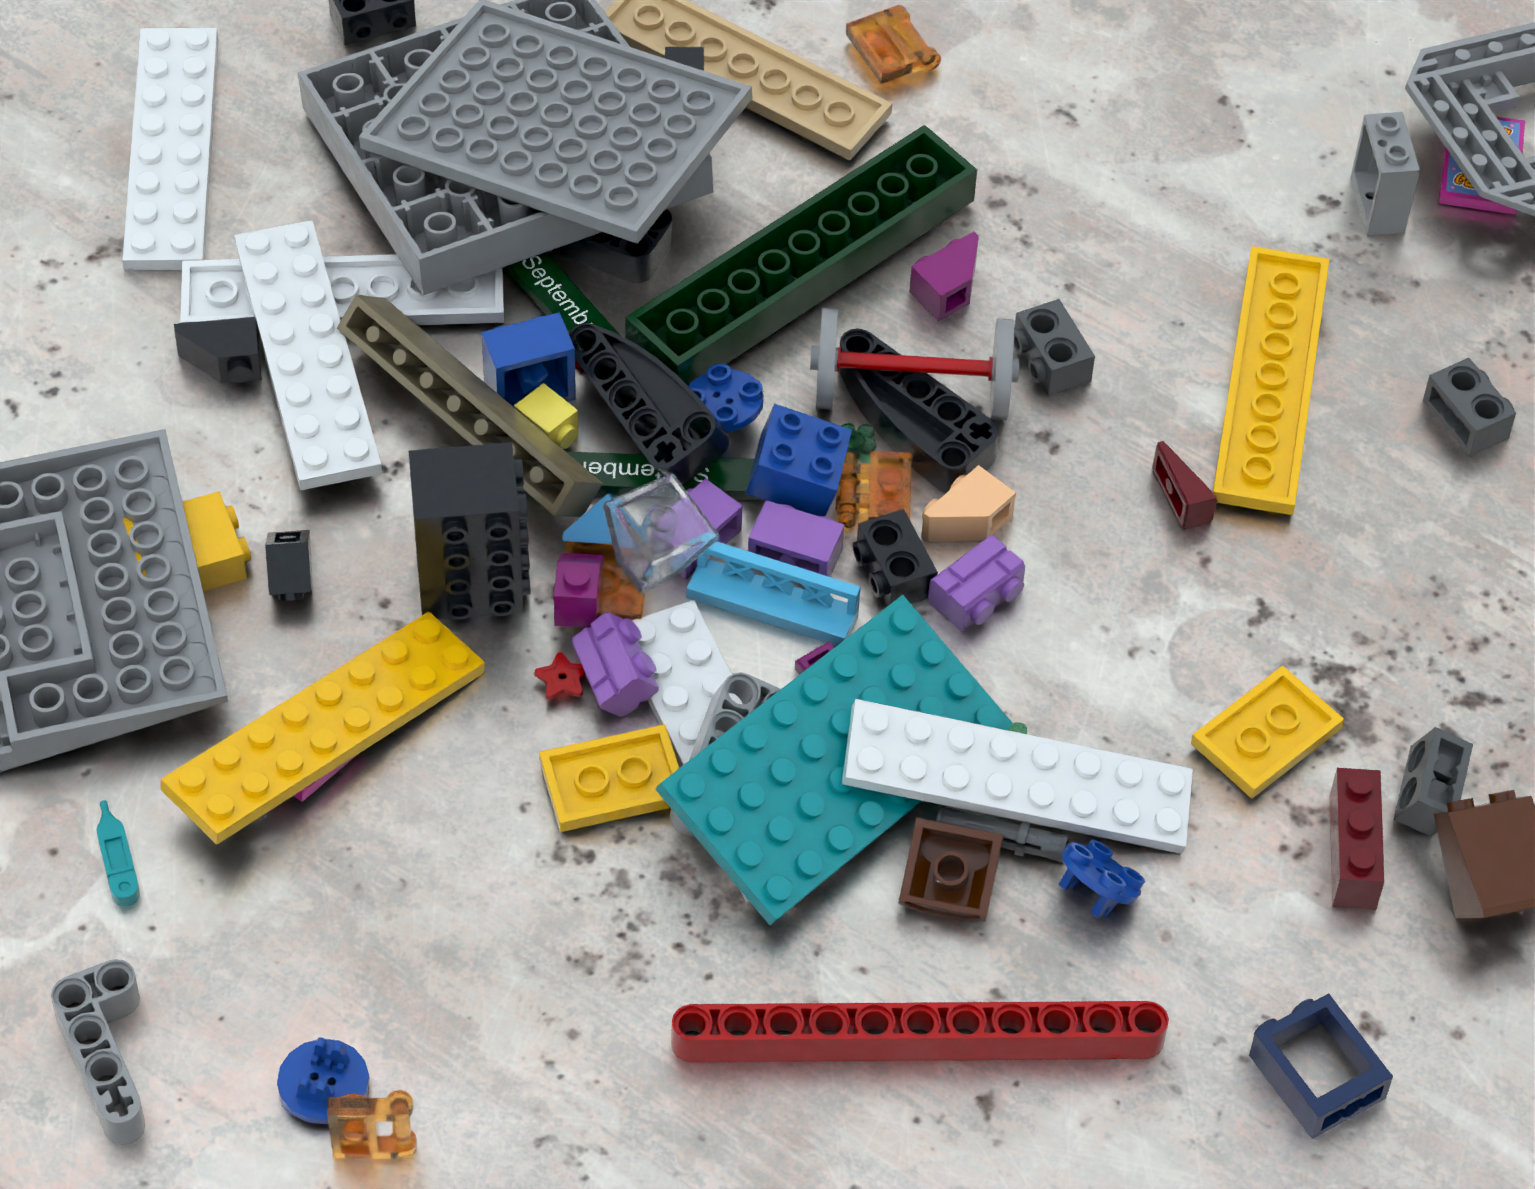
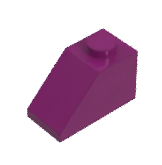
[553,552,604,628]

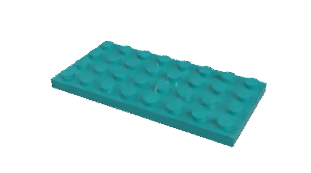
[655,595,1014,925]

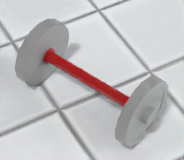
[810,308,1019,421]

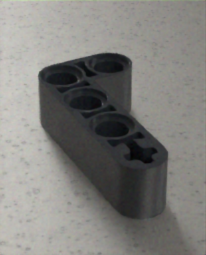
[550,209,673,283]

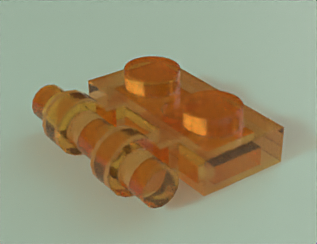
[835,451,912,528]

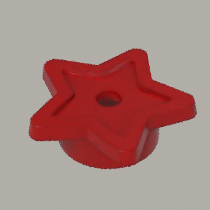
[534,652,586,700]

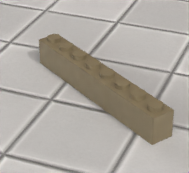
[337,295,603,517]

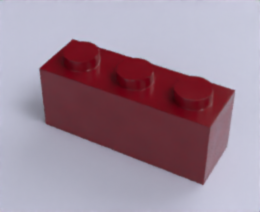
[1329,767,1384,910]

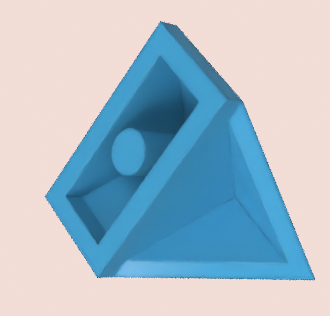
[562,493,649,547]

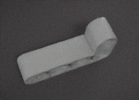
[670,672,781,836]
[51,959,146,1145]

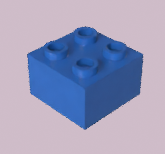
[481,312,576,407]
[745,403,852,516]

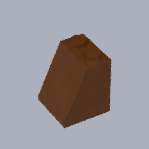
[1434,790,1535,918]

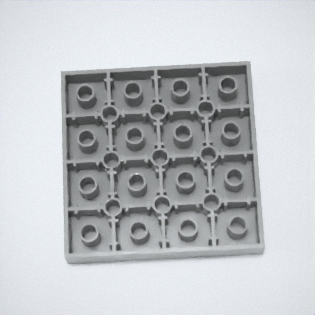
[298,0,714,295]

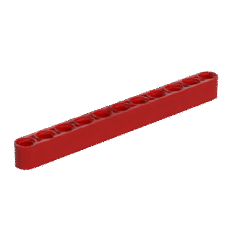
[671,1001,1169,1062]

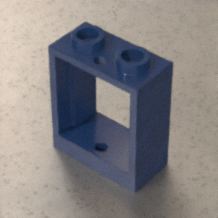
[1249,993,1393,1139]

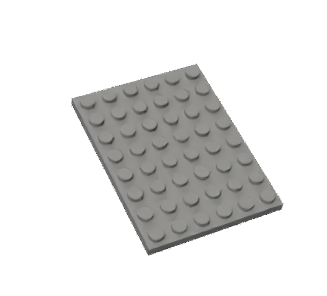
[359,0,753,244]

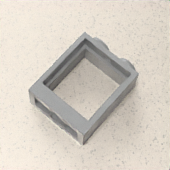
[1350,112,1420,236]

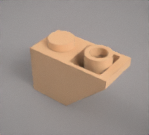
[921,465,1016,542]

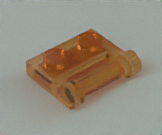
[846,5,941,84]
[327,1090,417,1159]

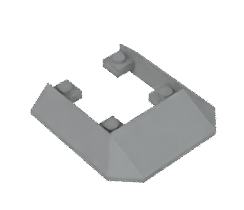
[1405,22,1535,216]

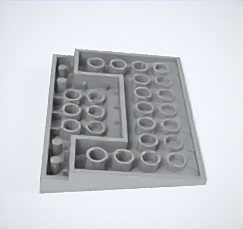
[0,429,228,772]

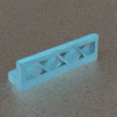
[686,537,861,646]

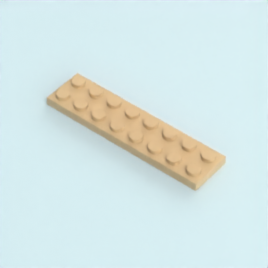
[605,0,892,160]

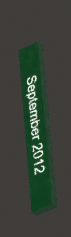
[503,252,656,433]
[524,451,764,501]

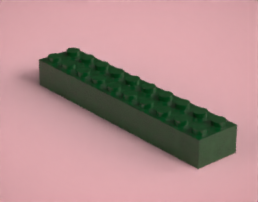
[625,125,977,386]

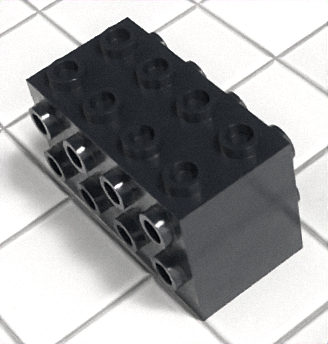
[408,442,531,619]

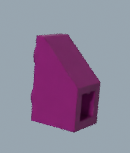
[909,231,979,322]

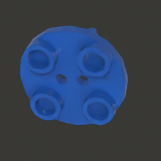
[688,364,764,435]
[1059,839,1145,918]
[277,1037,370,1126]

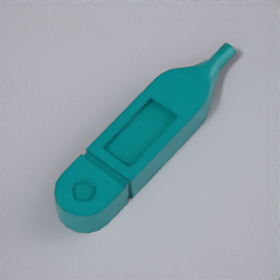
[96,800,140,907]

